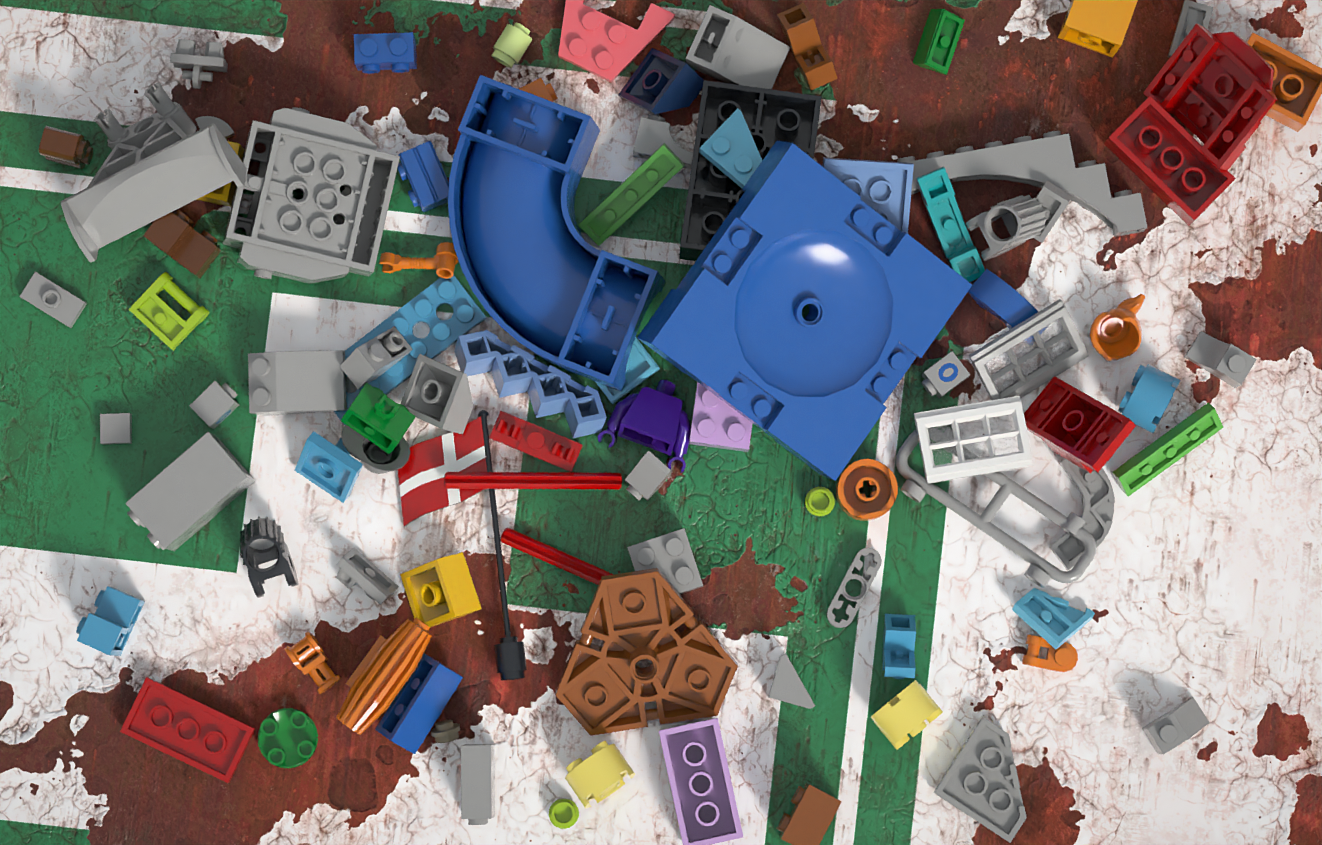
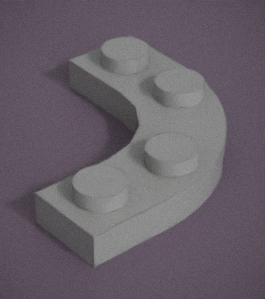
[1049,459,1115,570]

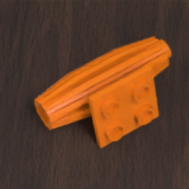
[336,617,432,735]

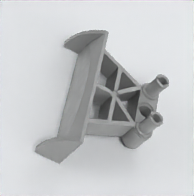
[61,83,247,262]

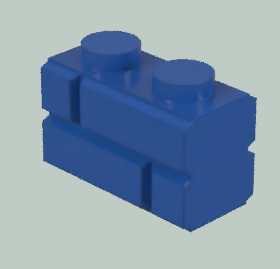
[397,141,449,212]

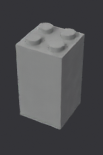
[126,432,255,551]

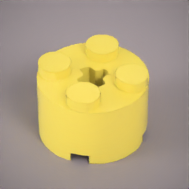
[871,680,943,750]
[565,741,635,808]

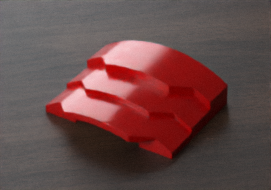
[1143,23,1278,170]

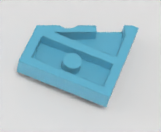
[699,108,762,189]
[1012,588,1095,649]

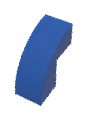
[968,269,1049,346]

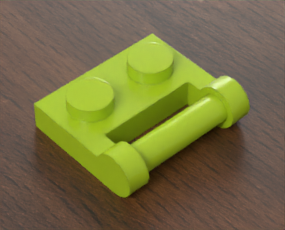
[128,272,210,351]

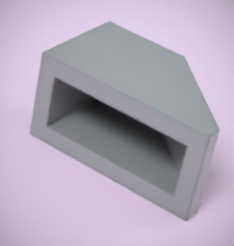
[625,451,671,501]
[1142,697,1210,755]

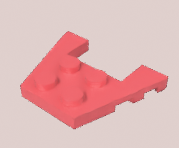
[558,0,675,83]

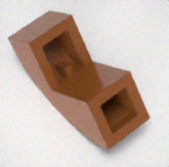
[777,3,838,90]

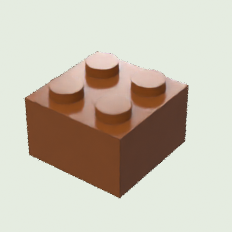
[777,783,842,845]

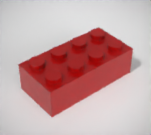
[1104,96,1236,226]

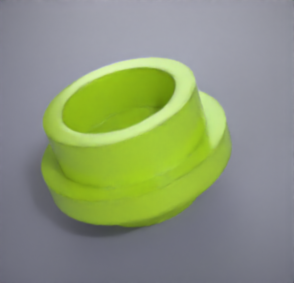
[805,487,835,517]
[549,798,579,829]

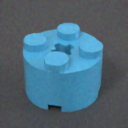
[1118,364,1181,433]

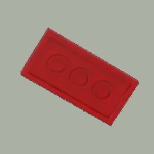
[120,677,256,783]

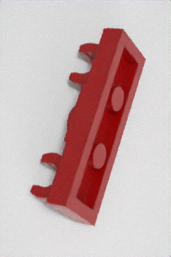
[489,411,583,472]

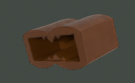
[39,126,93,169]

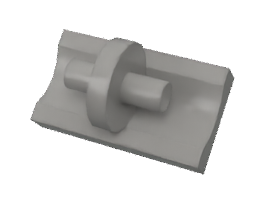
[170,39,228,89]

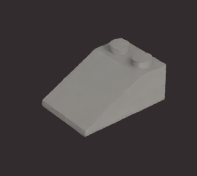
[248,350,347,416]

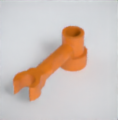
[380,242,459,279]

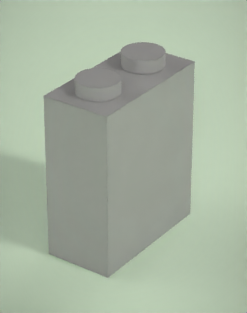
[461,744,495,825]

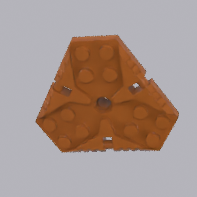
[555,568,738,736]

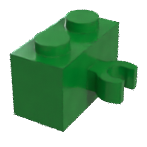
[340,382,416,454]

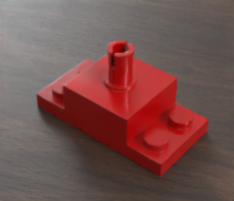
[1024,376,1136,474]

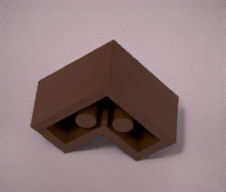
[143,209,221,279]

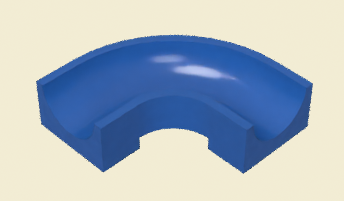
[448,75,666,392]

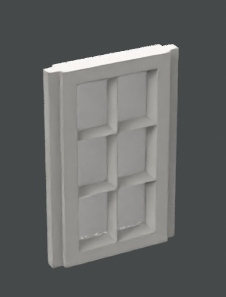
[969,299,1089,400]

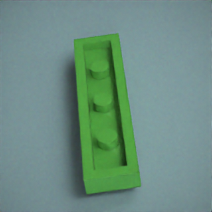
[578,143,685,246]
[1112,403,1224,497]

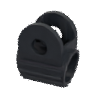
[240,516,299,598]

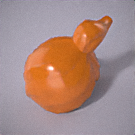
[1090,294,1145,361]

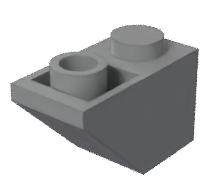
[340,326,413,389]

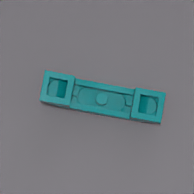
[916,166,985,282]

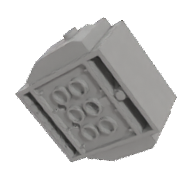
[223,107,400,284]

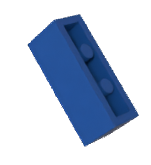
[375,653,463,754]

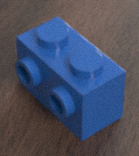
[354,32,417,74]

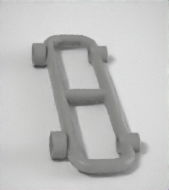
[896,427,1096,588]

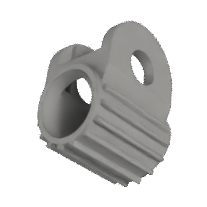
[966,195,1047,261]

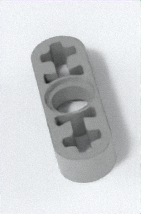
[826,548,882,628]

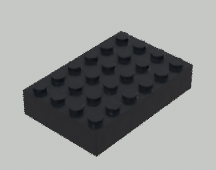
[679,80,822,261]

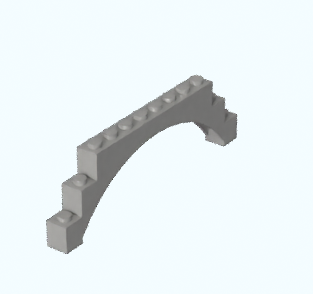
[897,131,1147,237]

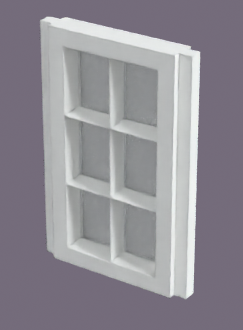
[914,396,1033,484]

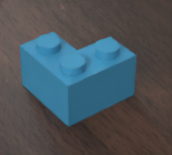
[76,586,145,656]

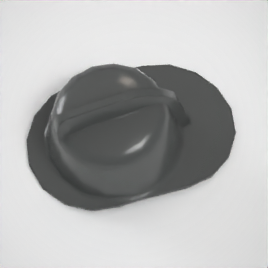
[341,425,410,474]

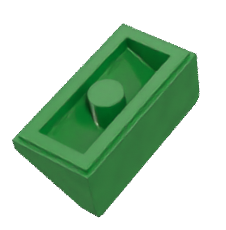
[913,9,965,75]

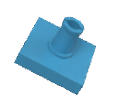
[294,431,363,503]

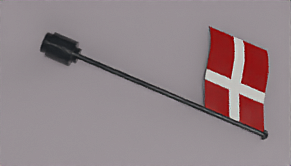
[398,410,527,681]

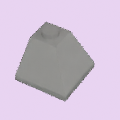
[401,354,473,434]

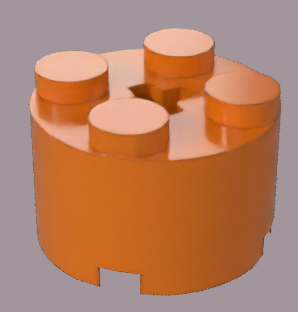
[836,459,898,521]

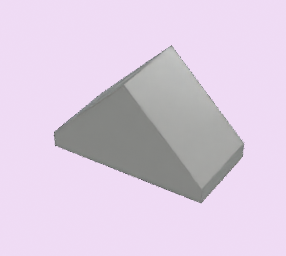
[768,653,815,709]

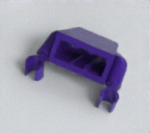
[598,380,691,473]

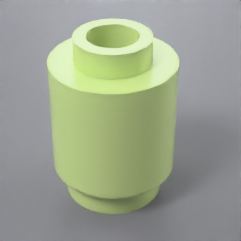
[491,22,532,68]

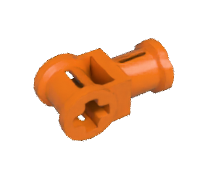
[284,630,342,694]

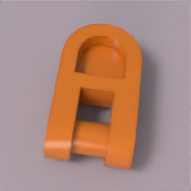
[1022,634,1078,672]

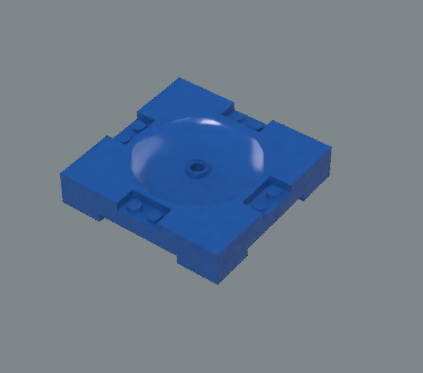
[637,141,972,481]

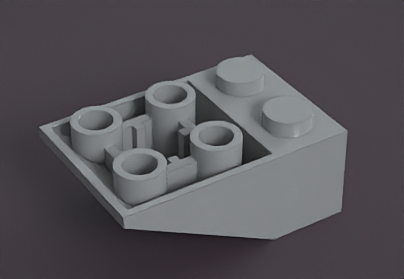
[686,5,790,89]

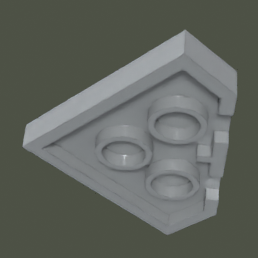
[933,717,1027,843]

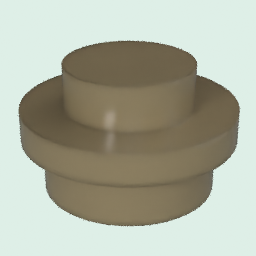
[430,719,461,743]

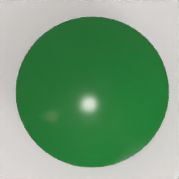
[258,708,318,768]

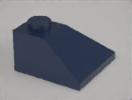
[618,48,704,114]

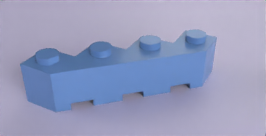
[454,330,607,438]

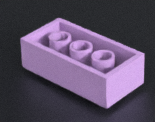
[689,383,753,452]
[659,718,743,845]

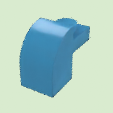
[882,614,916,679]

